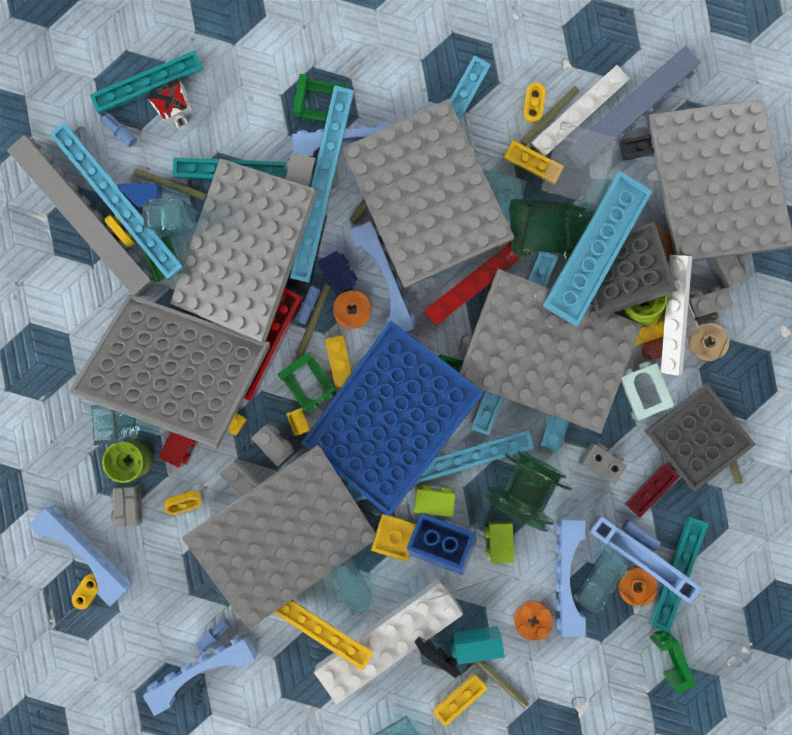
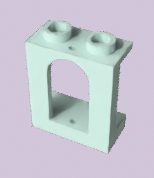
[621,361,674,421]

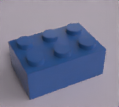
[406,513,477,575]

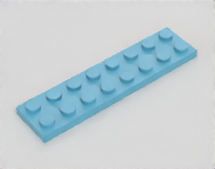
[542,171,652,326]

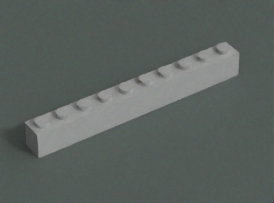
[7,135,156,297]

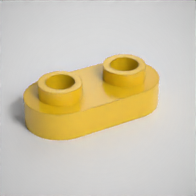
[523,83,546,123]
[104,214,136,248]
[164,491,202,515]
[72,573,99,609]

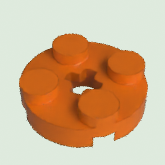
[333,291,372,329]
[616,566,657,606]
[514,600,553,641]

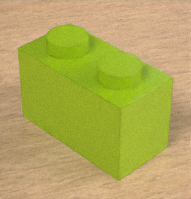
[414,484,455,517]
[484,520,515,563]

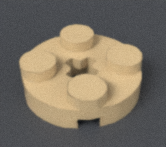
[688,323,729,361]

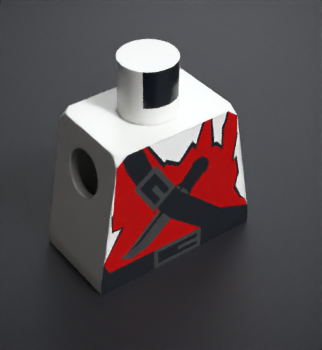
[146,78,192,130]

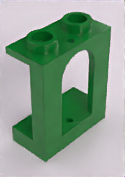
[293,74,346,123]
[277,352,336,412]
[649,630,696,693]

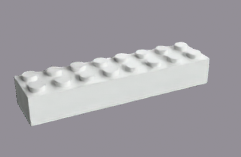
[314,577,463,705]

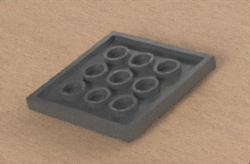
[592,222,677,318]
[645,384,756,492]

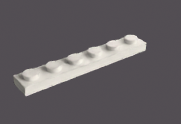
[531,65,630,156]
[661,255,692,375]

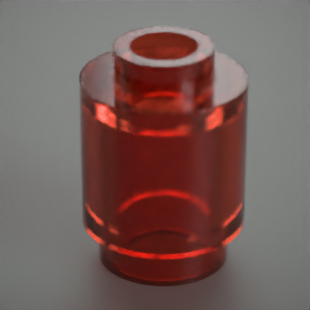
[641,337,663,361]

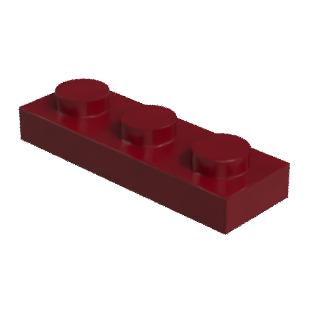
[624,463,680,518]

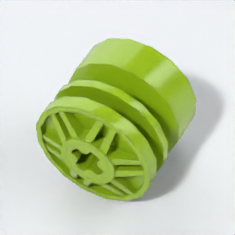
[623,295,667,325]
[102,439,153,483]

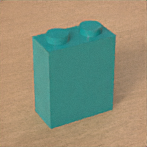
[450,626,505,665]

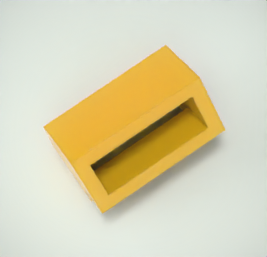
[286,408,311,436]

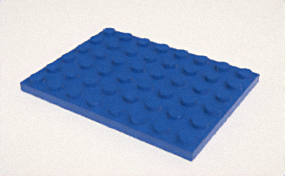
[301,320,485,517]

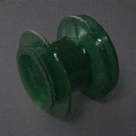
[485,450,573,532]

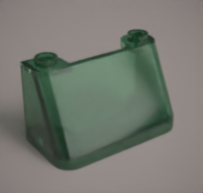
[509,199,593,259]

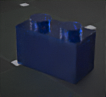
[317,251,358,297]

